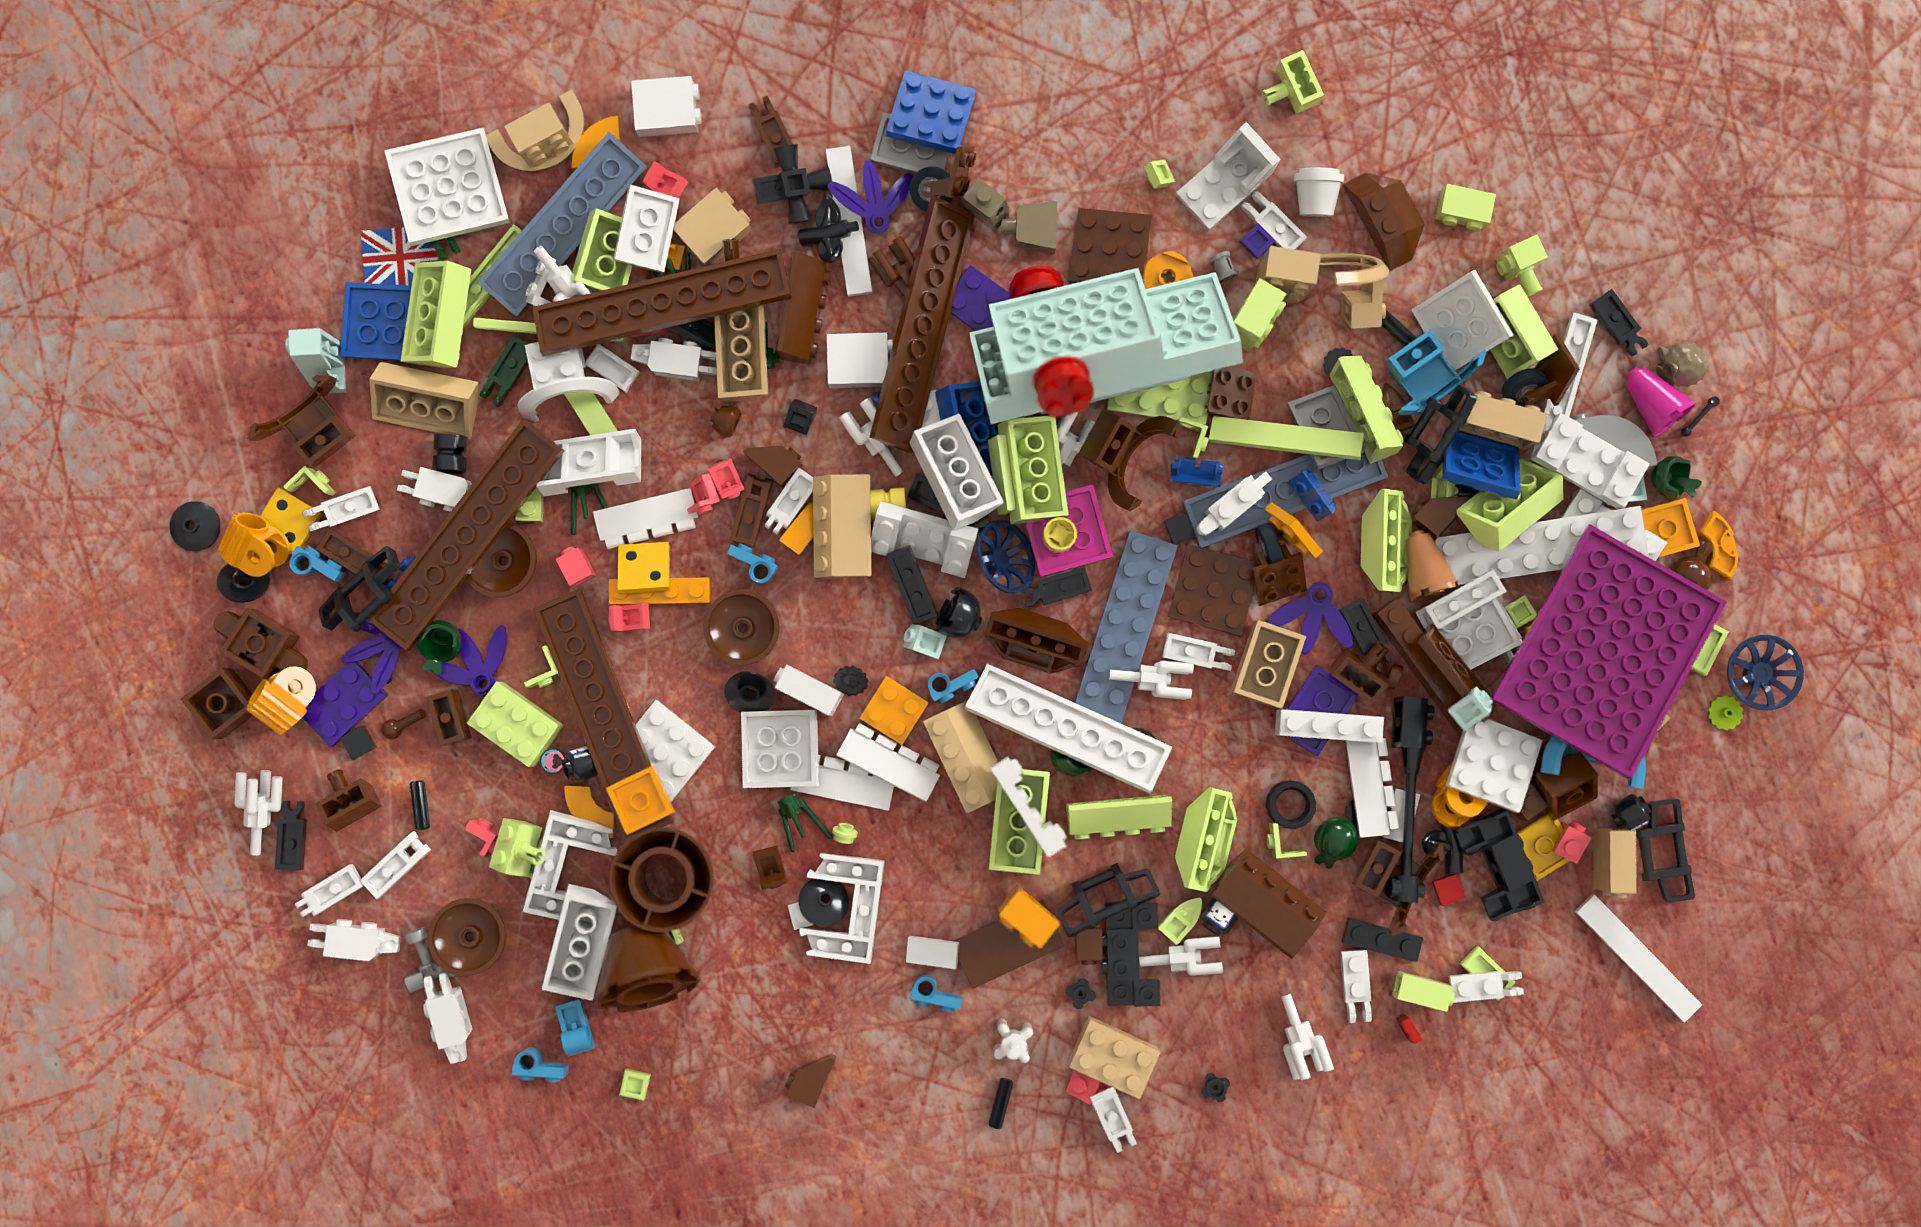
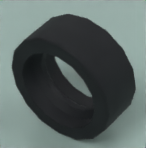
[1266,780,1316,829]

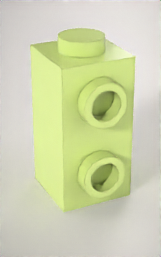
[1392,971,1455,1012]

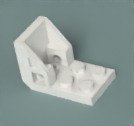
[1175,122,1281,231]

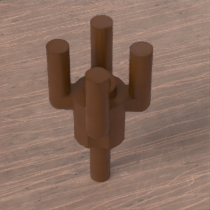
[868,236,915,297]

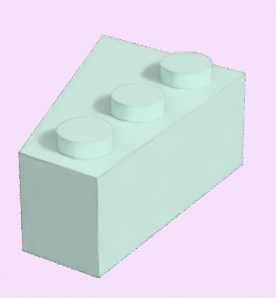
[286,328,346,394]

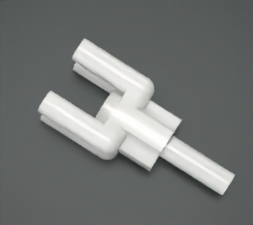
[534,246,594,302]
[839,397,904,477]
[1056,413,1095,466]
[1109,661,1194,700]
[235,770,283,855]
[1139,936,1223,976]
[1281,994,1334,1080]
[993,1019,1033,1063]

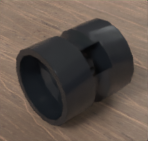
[432,434,468,473]

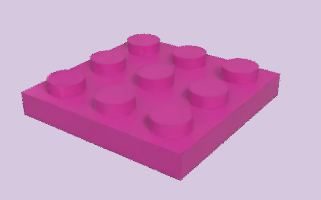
[1025,484,1113,577]

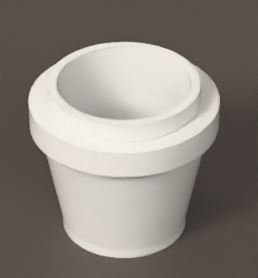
[1293,167,1344,217]

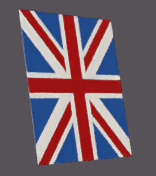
[361,227,438,286]

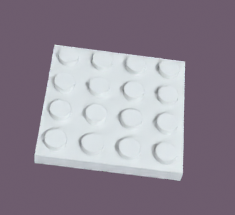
[384,128,510,246]

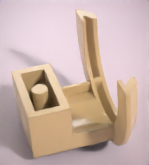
[486,89,584,171]
[1320,253,1389,329]

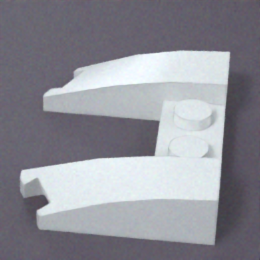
[523,810,617,920]
[799,853,885,964]

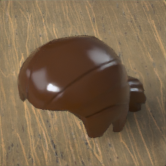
[1672,541,1713,590]

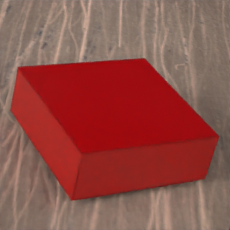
[1432,873,1466,906]
[1396,1014,1422,1044]

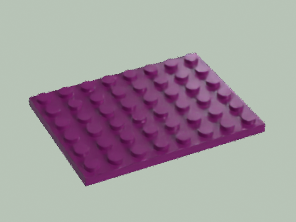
[1491,524,1727,779]

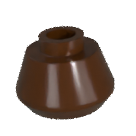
[710,405,741,438]

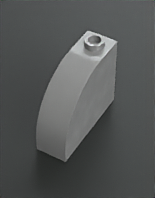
[1570,413,1658,468]

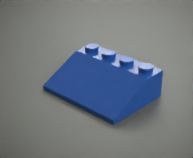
[935,381,1021,479]

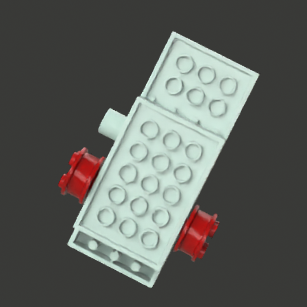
[969,265,1243,424]

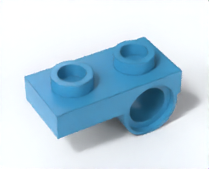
[727,543,779,585]
[290,545,348,583]
[928,669,979,704]
[910,974,962,1012]
[555,998,595,1056]
[512,1047,569,1082]

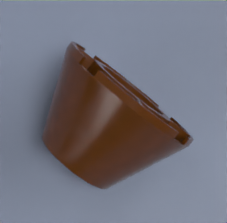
[609,827,714,932]
[596,925,700,1012]

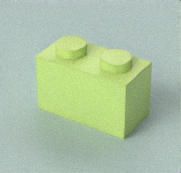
[1435,184,1496,231]

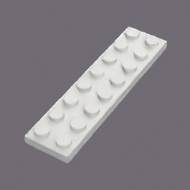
[1435,506,1649,585]
[965,664,1172,794]

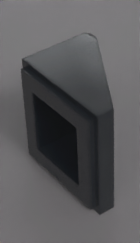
[784,399,818,435]

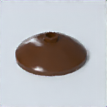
[466,523,537,598]
[703,589,780,665]
[428,898,506,976]

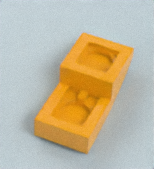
[779,502,814,556]

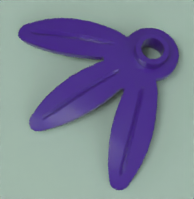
[828,160,912,234]
[1266,582,1353,655]
[342,612,403,694]
[430,625,507,697]

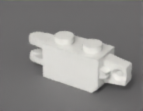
[631,338,717,381]
[397,467,472,512]
[1196,472,1272,537]
[307,919,401,961]
[424,972,472,1064]

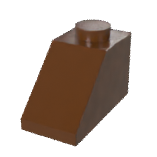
[743,446,803,488]
[1412,496,1470,541]
[785,1054,836,1108]

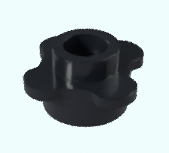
[1065,978,1096,1009]
[1201,1073,1230,1102]

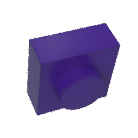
[1239,223,1276,260]

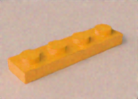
[609,578,711,605]

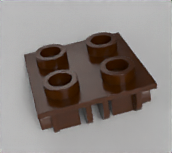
[1205,366,1257,420]

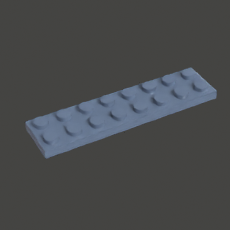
[477,132,647,316]
[1182,452,1388,548]
[1075,530,1178,724]

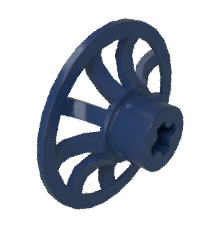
[976,520,1035,594]
[1727,635,1804,711]

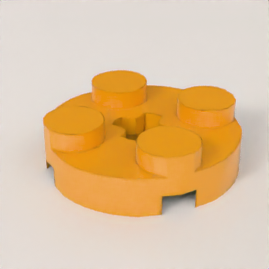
[1143,252,1193,289]

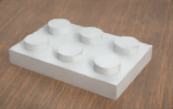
[613,185,680,273]

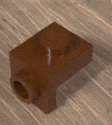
[753,845,786,889]

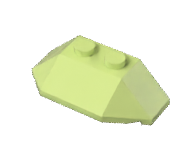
[1361,489,1412,592]
[1175,787,1237,892]

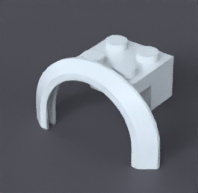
[517,342,620,422]

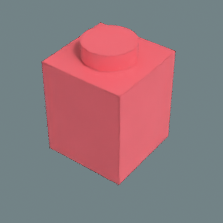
[556,546,596,588]

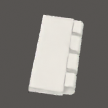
[593,488,698,549]
[836,723,940,802]
[1345,738,1399,838]
[790,755,894,811]

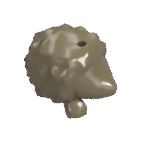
[1656,340,1708,387]

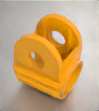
[218,512,291,577]
[246,667,316,735]
[1431,761,1489,828]

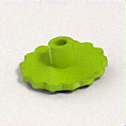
[1708,695,1743,730]

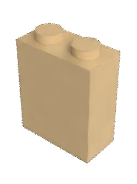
[673,188,752,266]
[1593,828,1636,898]

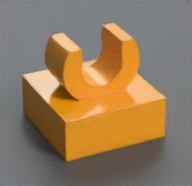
[665,243,686,272]

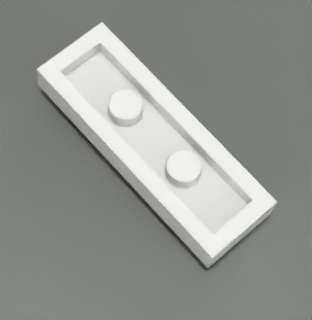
[1425,569,1507,629]

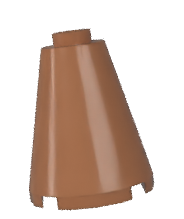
[1406,530,1460,602]

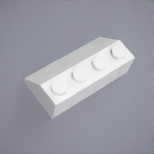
[909,414,1004,531]
[542,884,617,1001]

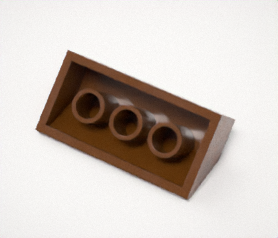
[777,251,831,365]
[1211,848,1326,959]

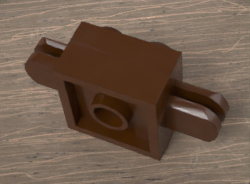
[214,608,308,679]

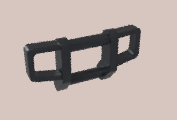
[1404,385,1478,484]
[318,546,400,632]
[1634,798,1695,903]
[1057,863,1160,937]

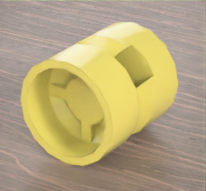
[870,487,906,522]
[1042,517,1077,553]

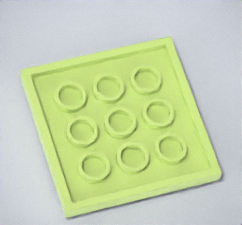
[1107,371,1213,425]

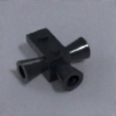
[752,144,832,224]

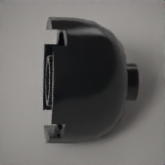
[936,586,982,638]

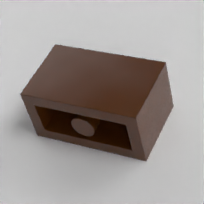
[426,690,472,746]

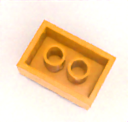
[998,885,1060,948]

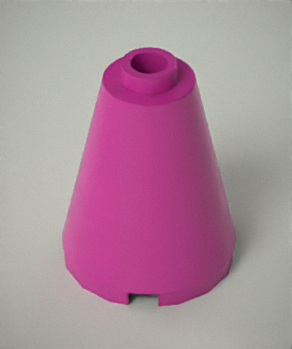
[1625,367,1695,437]

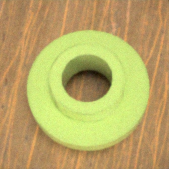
[832,823,858,844]

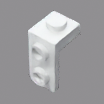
[525,257,556,306]

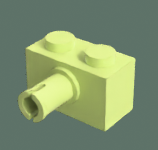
[1262,50,1324,114]
[1496,235,1548,297]
[489,818,545,877]

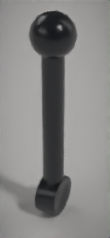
[1681,396,1720,437]

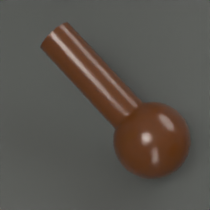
[381,709,426,739]

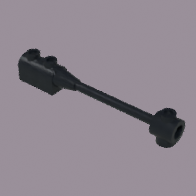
[1385,696,1435,903]

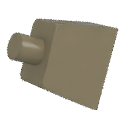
[957,178,1010,232]
[1001,201,1057,254]

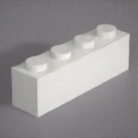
[1275,710,1384,743]

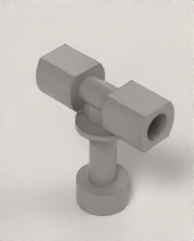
[405,926,456,993]

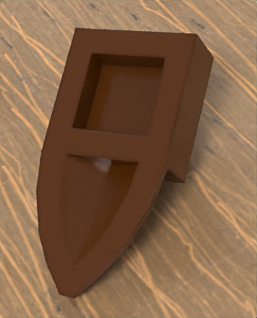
[1382,383,1416,432]

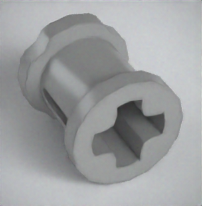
[1209,250,1239,283]

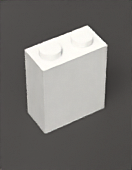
[631,76,702,137]
[827,333,893,388]
[774,665,844,716]

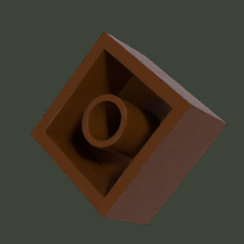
[181,667,253,739]
[1535,751,1598,821]

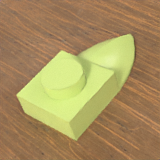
[1158,898,1202,945]

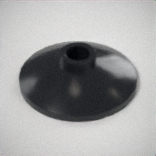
[169,501,221,551]
[217,564,270,603]
[724,671,775,713]
[798,878,849,927]

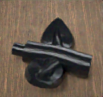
[798,196,859,263]
[1422,812,1481,874]

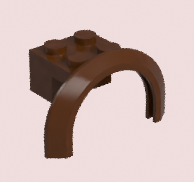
[248,375,356,467]
[1078,409,1180,511]
[1352,839,1445,936]

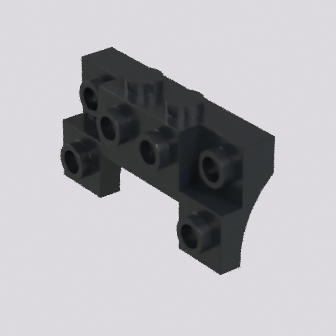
[1453,808,1545,922]
[1101,902,1160,1007]

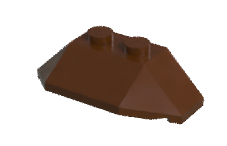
[1343,173,1425,272]
[984,608,1088,674]

